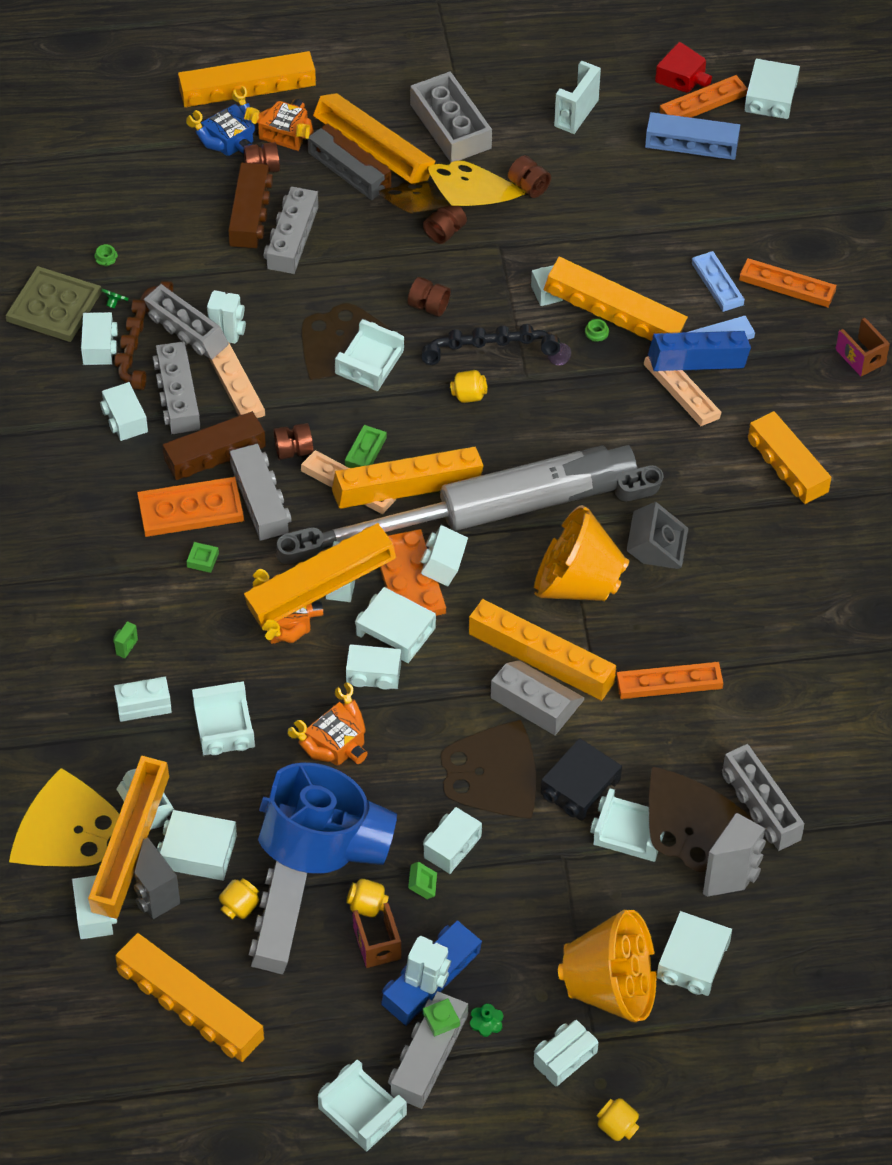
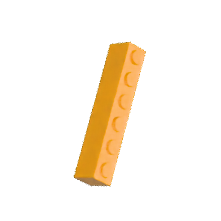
[178,51,316,107]
[313,93,435,184]
[543,257,688,341]
[332,447,483,509]
[244,523,396,628]
[469,599,616,701]
[88,756,169,919]
[115,933,264,1062]

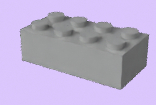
[410,71,492,162]

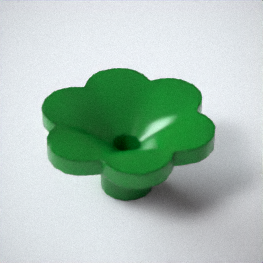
[101,288,129,308]
[470,1004,504,1037]

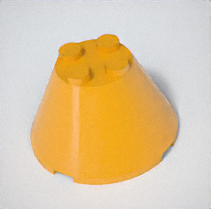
[534,505,629,601]
[558,910,657,1022]

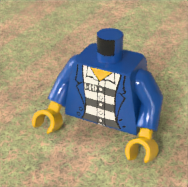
[186,86,255,156]

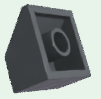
[626,502,688,569]
[134,837,180,919]

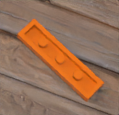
[659,75,748,118]
[739,258,837,308]
[616,662,723,699]

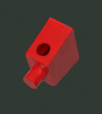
[655,42,712,93]

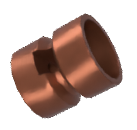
[244,142,280,173]
[508,155,551,198]
[423,205,467,244]
[408,277,451,317]
[273,423,313,460]

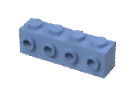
[645,112,740,160]

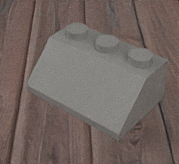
[491,661,584,735]
[703,813,766,897]

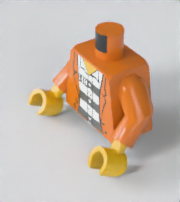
[244,99,314,151]
[253,569,323,644]
[288,683,368,765]

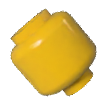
[450,370,487,403]
[219,878,259,920]
[346,878,389,918]
[596,1098,639,1141]

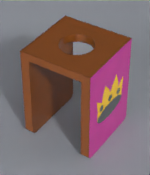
[836,318,890,376]
[353,902,401,968]

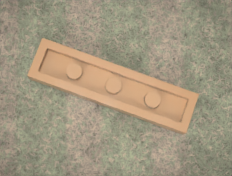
[209,342,265,418]
[644,356,722,426]
[301,450,396,514]

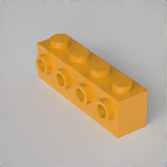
[748,411,831,504]

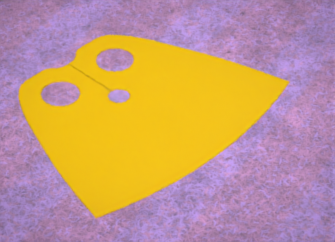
[428,161,527,206]
[9,768,119,866]

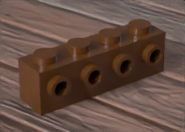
[229,163,273,248]
[163,411,266,480]

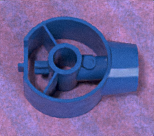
[258,763,397,873]

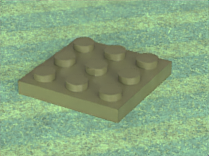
[6,266,102,342]

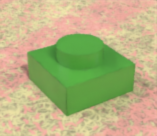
[187,542,219,573]
[113,622,138,658]
[408,862,437,899]
[423,998,460,1037]

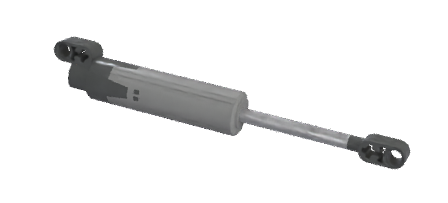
[276,445,664,564]

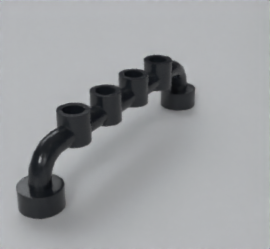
[422,324,560,365]

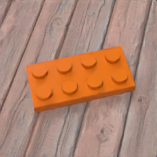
[137,477,244,537]
[380,529,446,616]

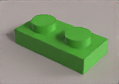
[345,425,387,468]

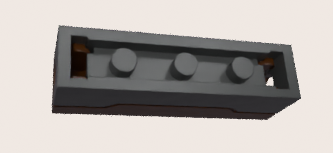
[308,123,391,200]

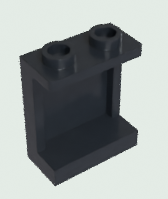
[541,738,622,821]

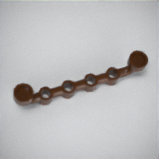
[115,281,173,390]

